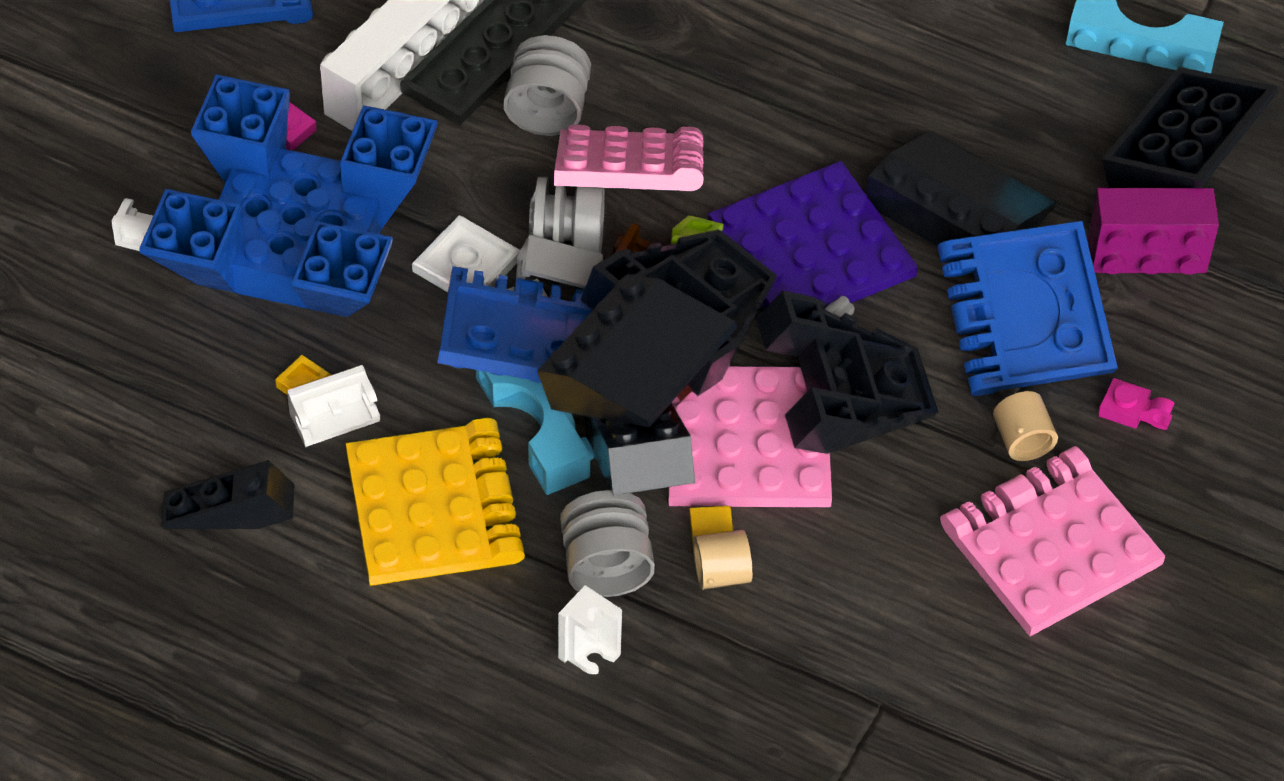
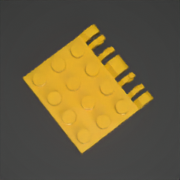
[346,418,525,586]

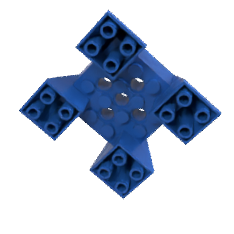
[139,74,438,317]

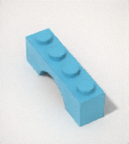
[1066,0,1224,73]
[476,370,594,495]

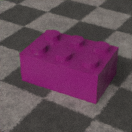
[1088,188,1219,274]

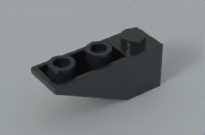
[161,460,295,529]

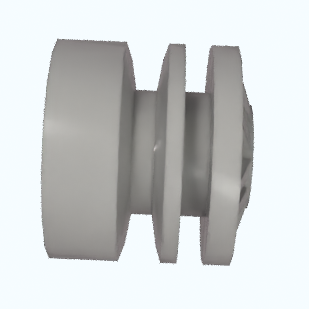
[504,35,591,136]
[529,177,605,253]
[560,490,655,597]

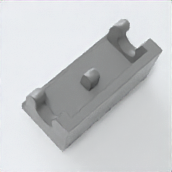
[516,235,603,290]

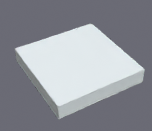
[412,215,520,292]

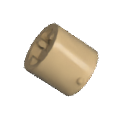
[993,391,1058,461]
[693,529,753,590]

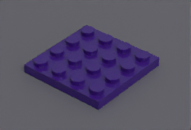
[708,161,918,309]

